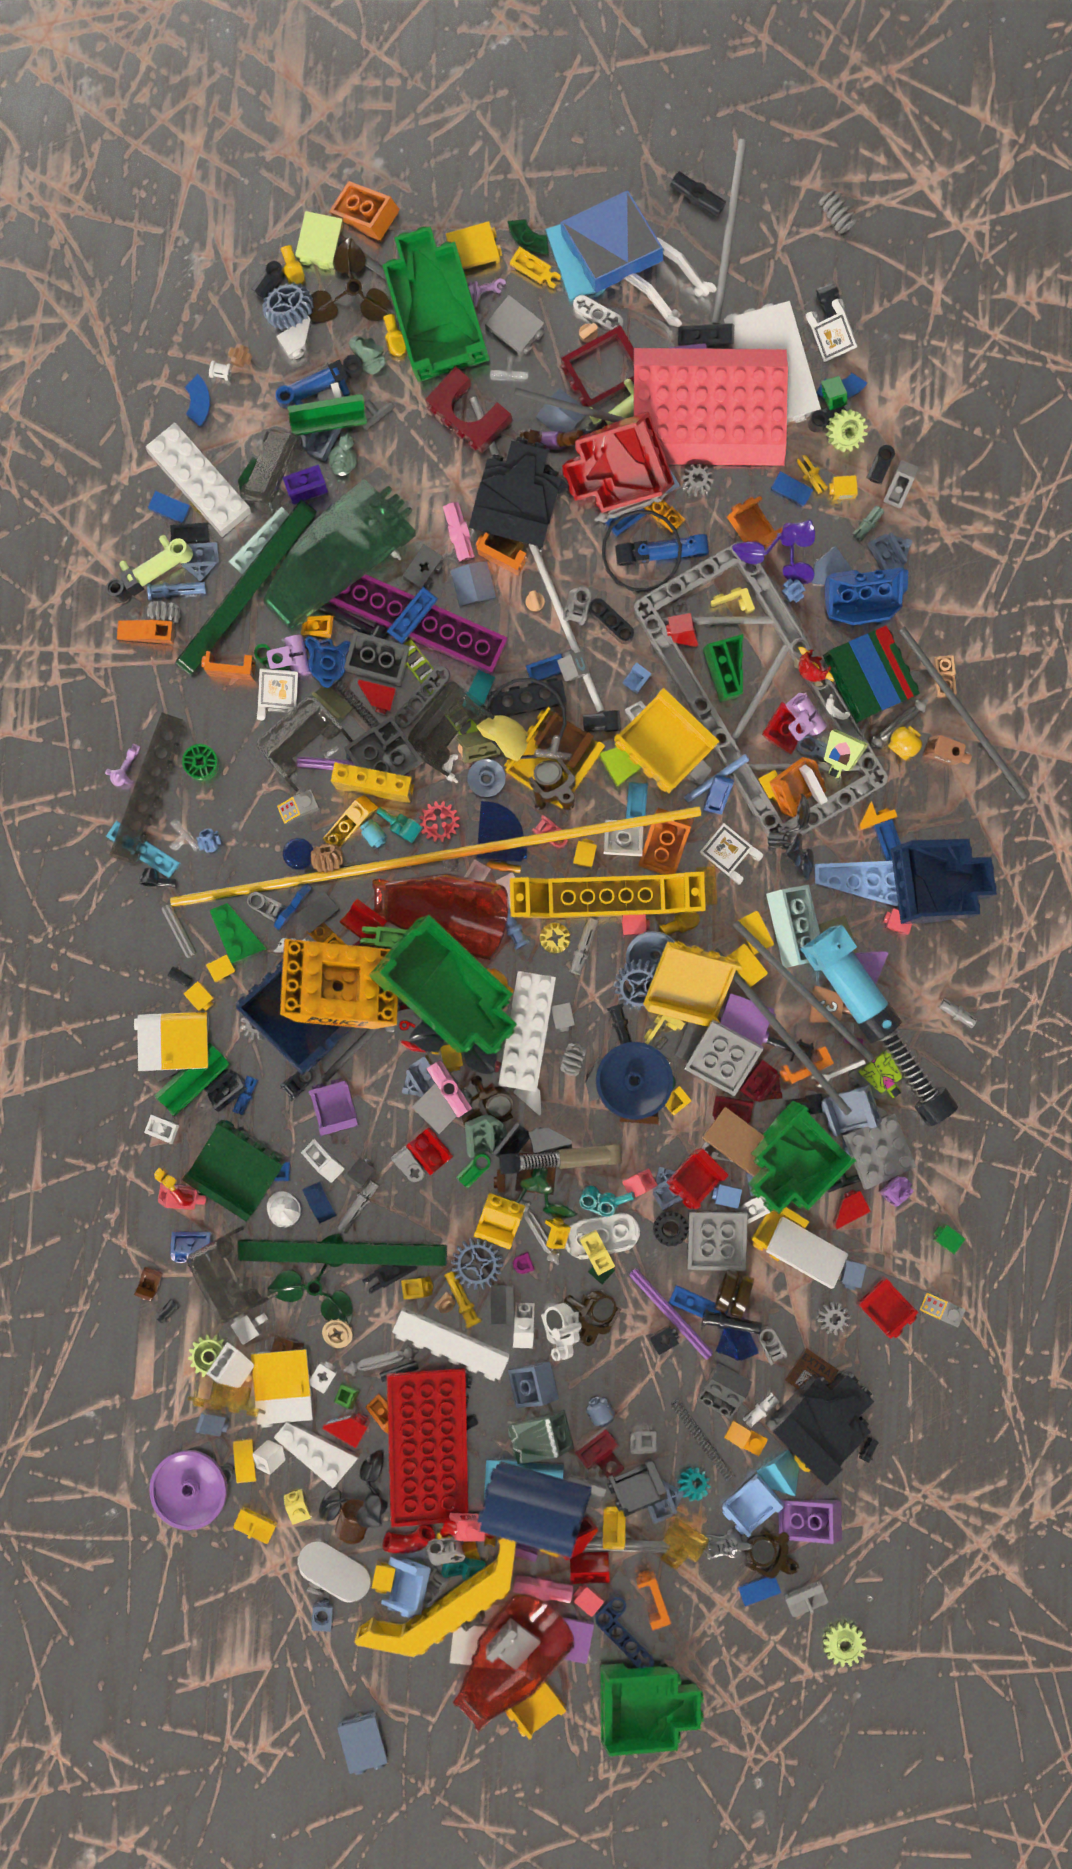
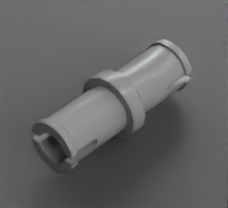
[939,998,978,1028]

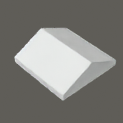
[604,820,643,856]

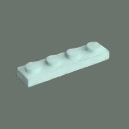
[228,507,289,574]

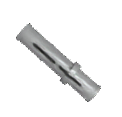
[569,917,599,975]
[336,1179,379,1234]

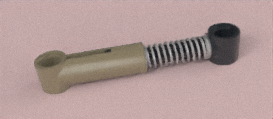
[499,1144,622,1174]

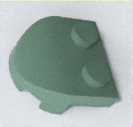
[465,1115,507,1158]

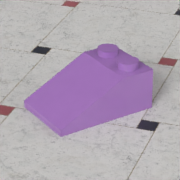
[778,1499,842,1544]

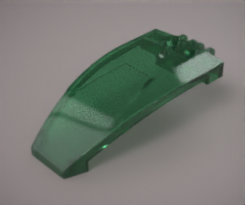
[263,479,416,629]

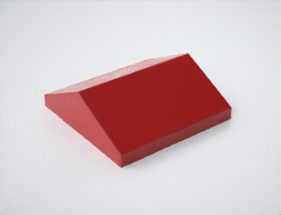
[762,702,803,755]

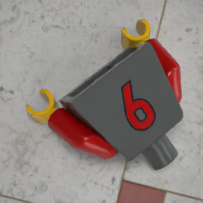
[385,1004,439,1054]

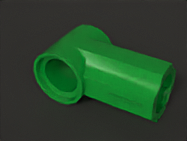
[254,644,290,671]
[456,1153,491,1188]

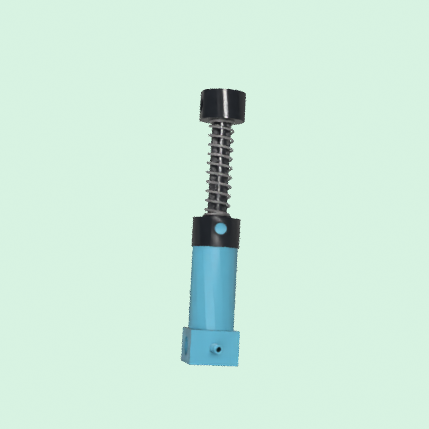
[800,925,958,1126]

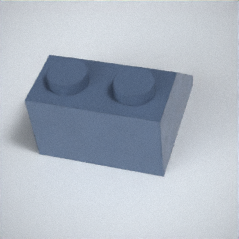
[507,1362,559,1408]

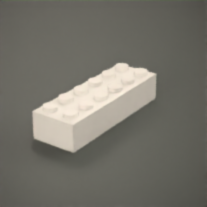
[146,422,251,537]
[498,971,556,1092]
[392,1307,509,1381]

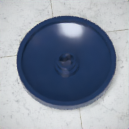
[596,1042,673,1120]

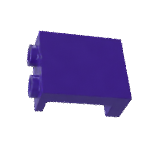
[282,464,328,505]

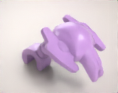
[468,279,506,314]
[105,743,140,786]

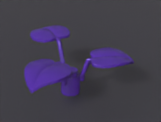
[732,519,815,584]

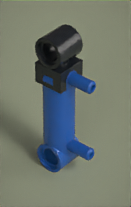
[275,355,363,409]
[615,534,709,566]

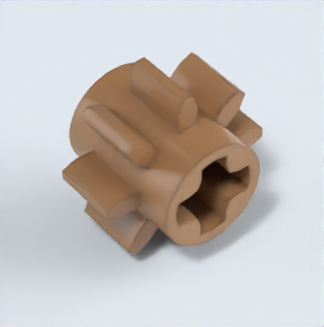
[228,344,252,368]

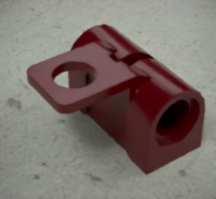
[575,1429,624,1479]

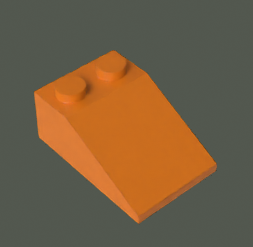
[329,181,400,240]
[638,808,694,875]

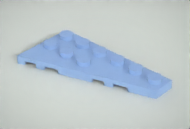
[814,861,899,908]

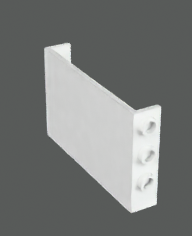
[723,301,821,425]

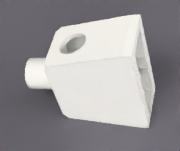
[207,1342,254,1388]

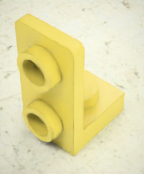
[710,587,755,615]
[643,1014,685,1044]

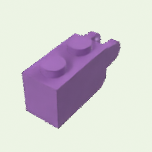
[878,1176,914,1207]

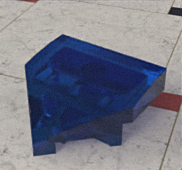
[715,1317,759,1361]

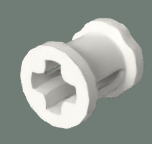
[209,360,232,381]

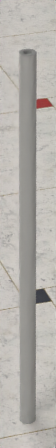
[712,139,746,324]

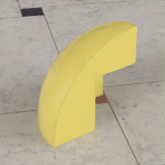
[476,715,528,761]

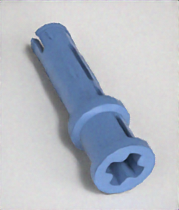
[147,581,206,600]
[490,892,531,950]

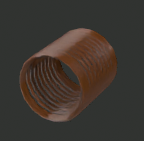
[335,1499,367,1544]

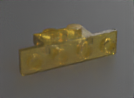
[187,1381,266,1417]

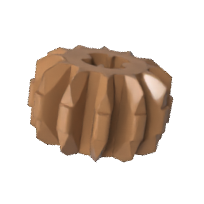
[311,843,343,873]

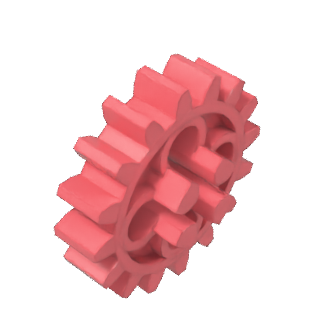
[419,801,460,843]

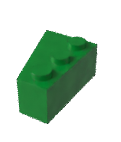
[703,634,744,703]
[209,903,269,964]

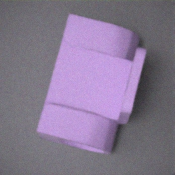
[267,635,311,677]
[786,693,827,741]

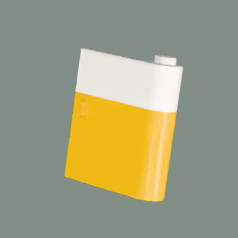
[134,1012,209,1071]
[251,1349,313,1428]

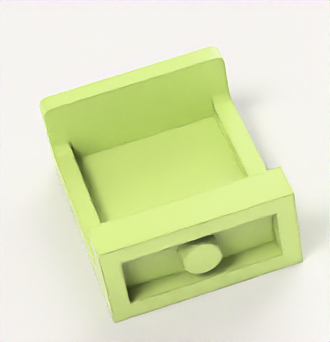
[295,211,344,269]

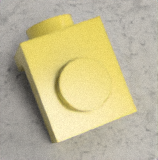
[284,1490,311,1525]

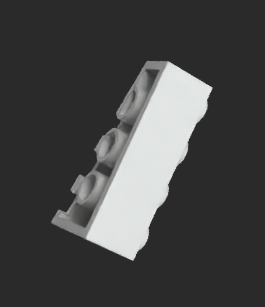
[274,1422,360,1488]

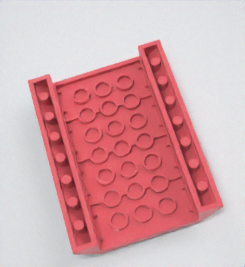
[633,348,788,466]

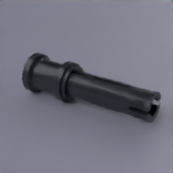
[607,1003,632,1045]
[702,1309,762,1335]

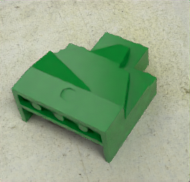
[747,1101,856,1214]
[600,1664,704,1757]

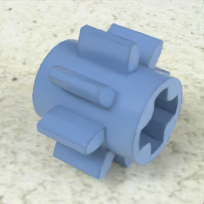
[781,579,805,603]
[197,829,221,853]

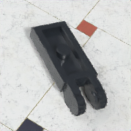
[362,1265,418,1294]

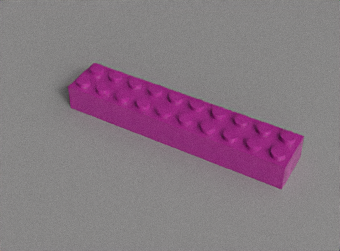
[317,560,508,676]

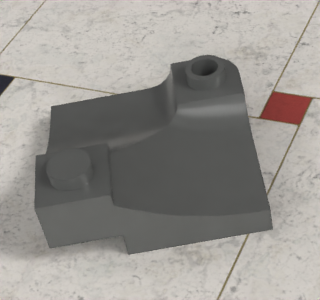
[344,716,424,776]

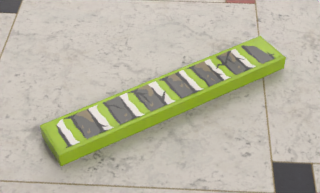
[404,639,479,735]

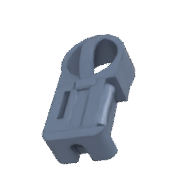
[797,736,828,762]

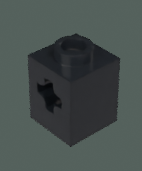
[648,1325,680,1355]

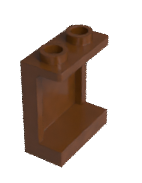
[534,712,594,770]

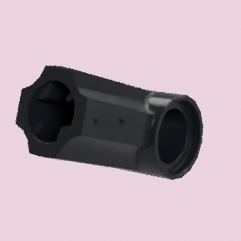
[252,261,285,299]
[816,283,840,318]
[808,406,846,433]
[866,445,895,485]
[583,710,621,732]
[785,1093,823,1115]

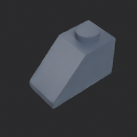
[195,1408,230,1436]

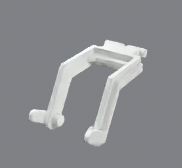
[624,237,717,327]

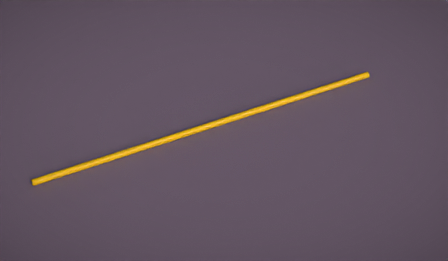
[170,806,701,907]

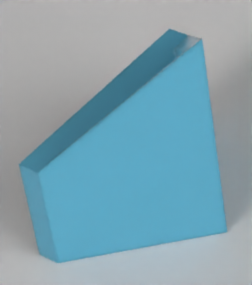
[756,1449,799,1497]

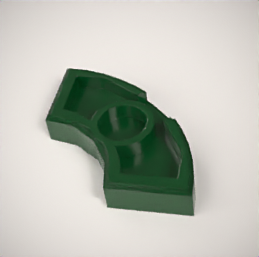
[507,219,549,256]

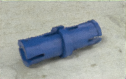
[232,1075,258,1116]

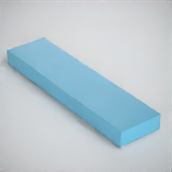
[106,821,180,879]

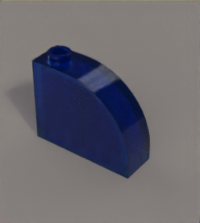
[476,801,527,863]

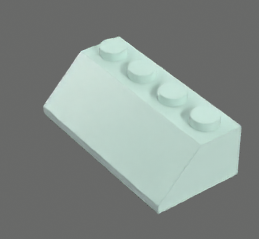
[766,885,820,968]

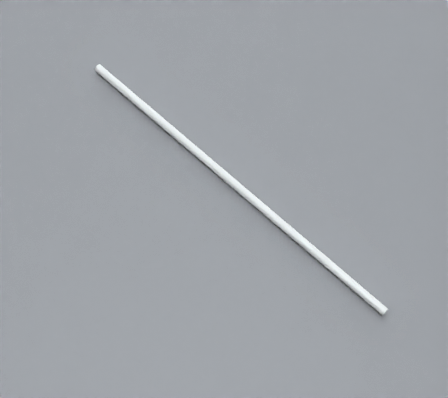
[469,396,604,713]

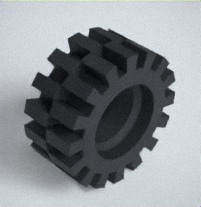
[653,1211,689,1247]

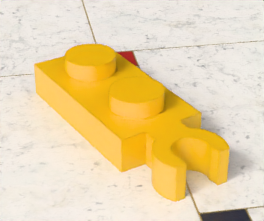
[509,247,561,288]

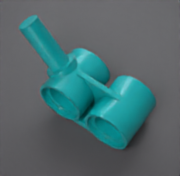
[376,807,423,843]
[579,1185,635,1217]

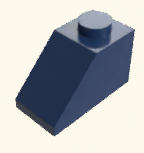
[302,1181,337,1224]

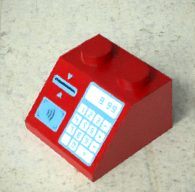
[322,1412,370,1448]

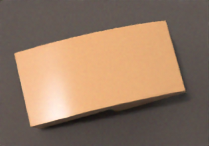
[934,655,957,698]

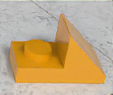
[301,615,334,639]
[858,801,897,831]
[724,1420,768,1456]

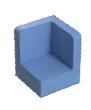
[623,662,652,694]

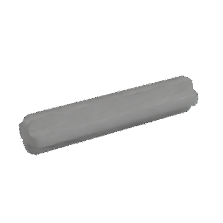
[162,904,196,957]

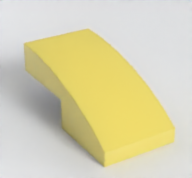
[579,1230,615,1275]

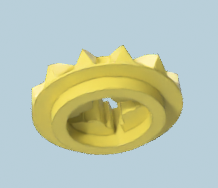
[540,923,570,953]

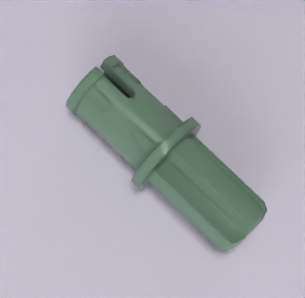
[852,506,884,541]

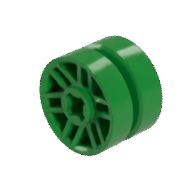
[182,744,220,781]

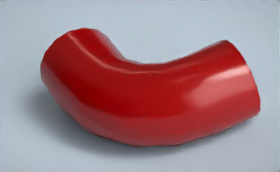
[383,1525,435,1554]

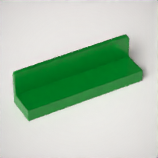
[288,394,367,436]
[154,1043,230,1117]

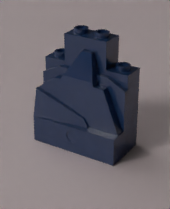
[891,839,997,924]

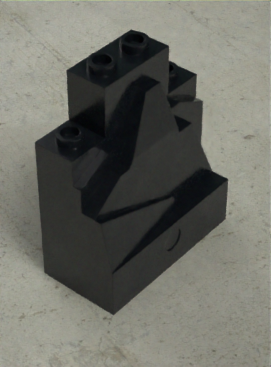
[469,437,563,548]
[765,1371,875,1486]

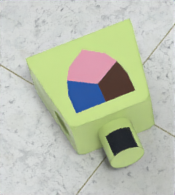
[824,729,868,778]

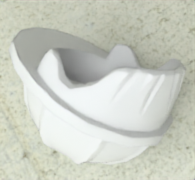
[267,1191,301,1228]

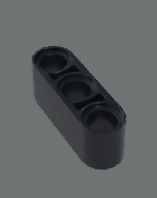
[589,598,634,644]

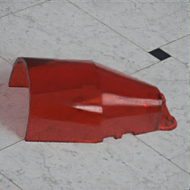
[372,873,509,960]
[452,1594,574,1732]

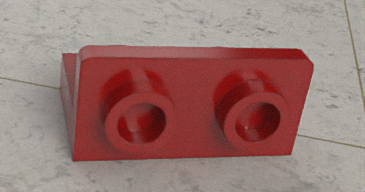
[406,1127,453,1175]

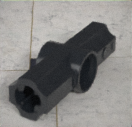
[670,171,726,216]

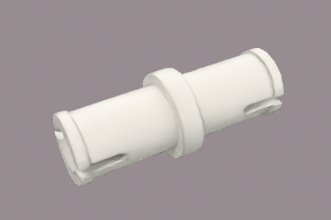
[743,1393,780,1428]

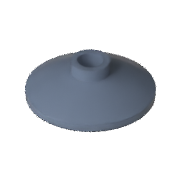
[467,759,506,797]

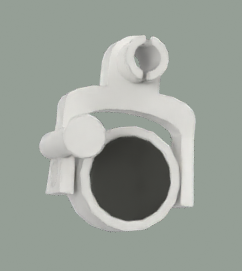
[541,1303,581,1361]

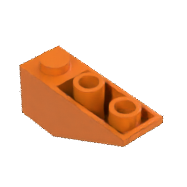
[117,620,176,644]

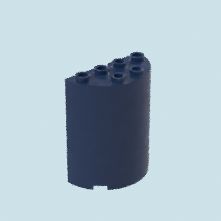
[235,960,352,1075]
[477,1461,592,1558]

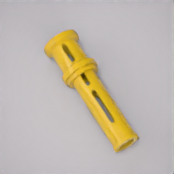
[444,1271,482,1329]

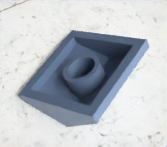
[536,388,586,432]
[450,561,496,607]

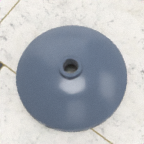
[626,931,675,985]

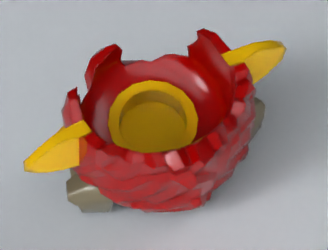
[794,647,834,687]

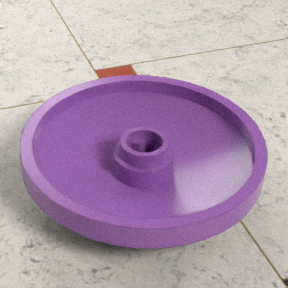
[149,1450,227,1530]

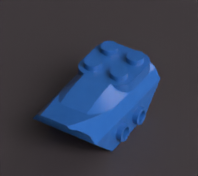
[825,567,908,625]

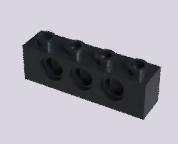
[487,678,567,717]

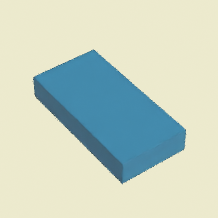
[626,782,648,819]

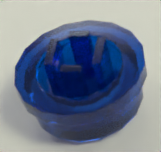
[282,838,313,870]

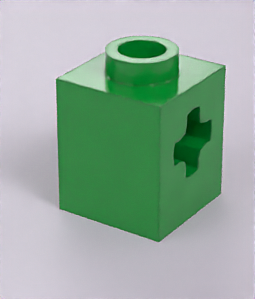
[821,376,848,411]
[933,1224,965,1254]

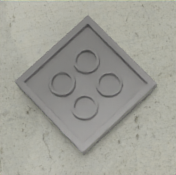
[684,1020,763,1096]
[843,1113,916,1189]
[687,1211,748,1271]

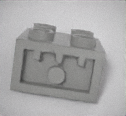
[486,1618,540,1669]

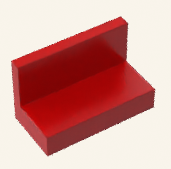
[340,899,387,939]
[570,1552,610,1584]

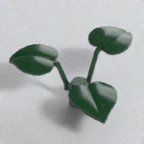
[505,1167,577,1219]
[268,1234,353,1325]

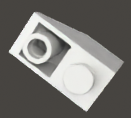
[513,1302,535,1348]

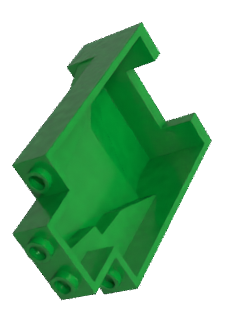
[382,226,490,382]
[368,915,517,1054]

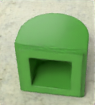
[334,1384,360,1410]

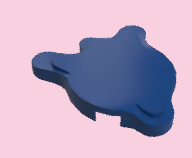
[304,636,351,688]

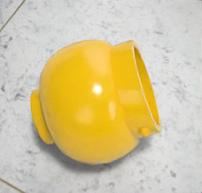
[888,726,922,761]

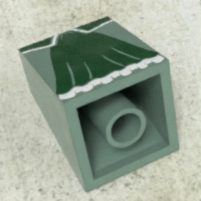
[508,1410,574,1464]

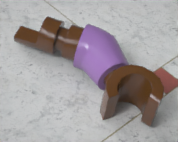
[520,430,584,450]

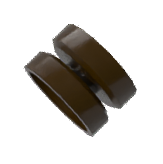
[714,1269,754,1318]

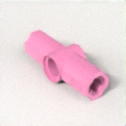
[443,502,475,562]
[427,1060,472,1117]
[513,1575,573,1603]

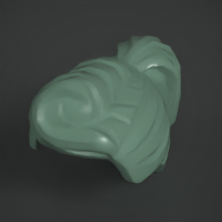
[349,336,387,374]
[329,431,357,476]

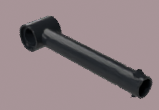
[304,593,389,640]

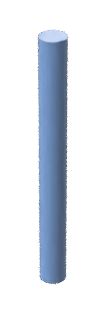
[684,754,750,803]

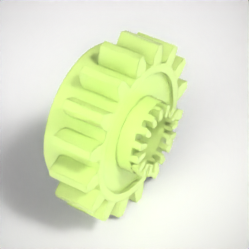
[826,409,868,452]
[188,1334,225,1378]
[823,1622,867,1667]

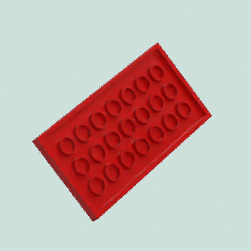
[386,1368,468,1527]

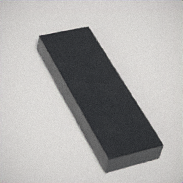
[678,323,735,346]

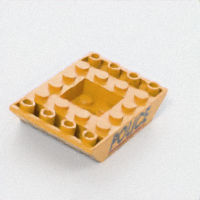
[280,939,398,1029]

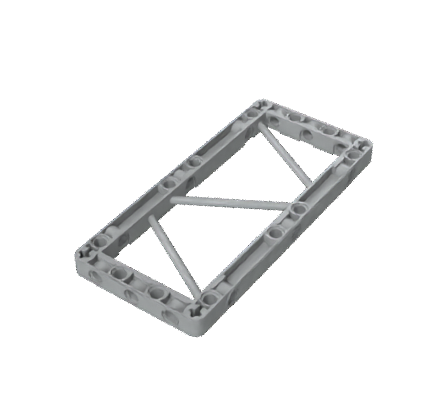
[634,541,888,841]

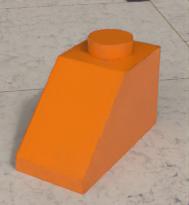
[365,1393,388,1434]

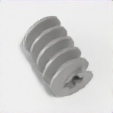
[819,190,858,234]

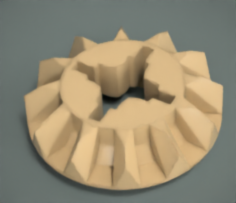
[322,1319,353,1348]

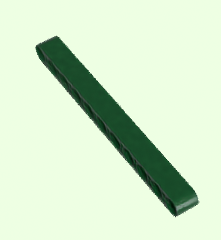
[175,499,317,675]
[237,1239,447,1266]

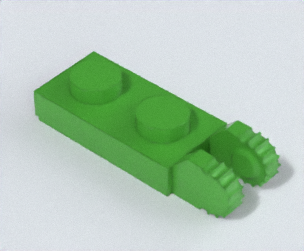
[360,926,407,949]

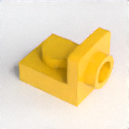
[545,1217,571,1249]
[401,1276,433,1300]

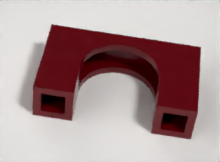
[425,367,513,453]

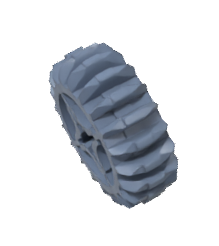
[262,282,314,330]
[614,959,657,1011]
[451,1238,503,1290]

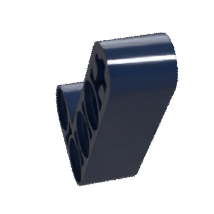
[595,1593,654,1668]

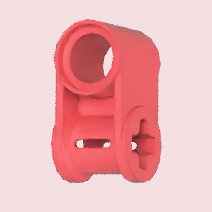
[531,815,568,848]

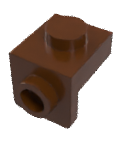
[494,1169,506,1193]
[134,1267,163,1301]
[271,1335,304,1352]

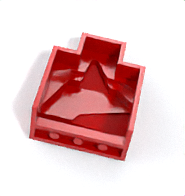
[562,412,675,513]

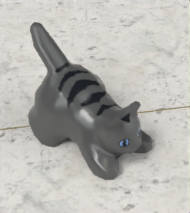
[703,1529,753,1559]

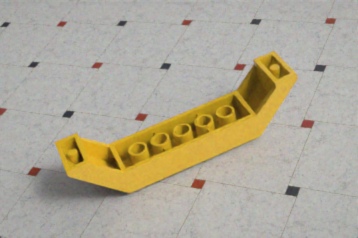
[510,872,706,919]
[354,1537,516,1657]

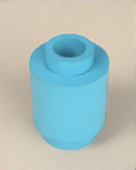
[360,819,387,848]

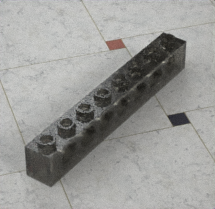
[109,712,187,866]

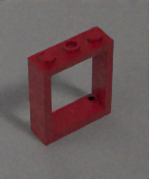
[559,325,634,409]

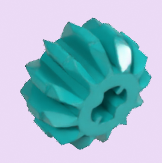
[677,1468,711,1501]

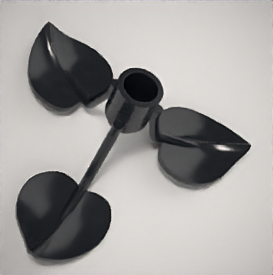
[768,793,814,881]
[409,1022,497,1074]
[319,1450,388,1528]

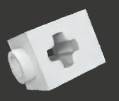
[310,1361,337,1394]

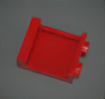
[666,1148,729,1209]
[857,1277,919,1339]

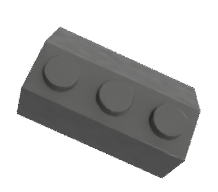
[344,631,410,686]

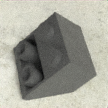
[697,1363,752,1419]

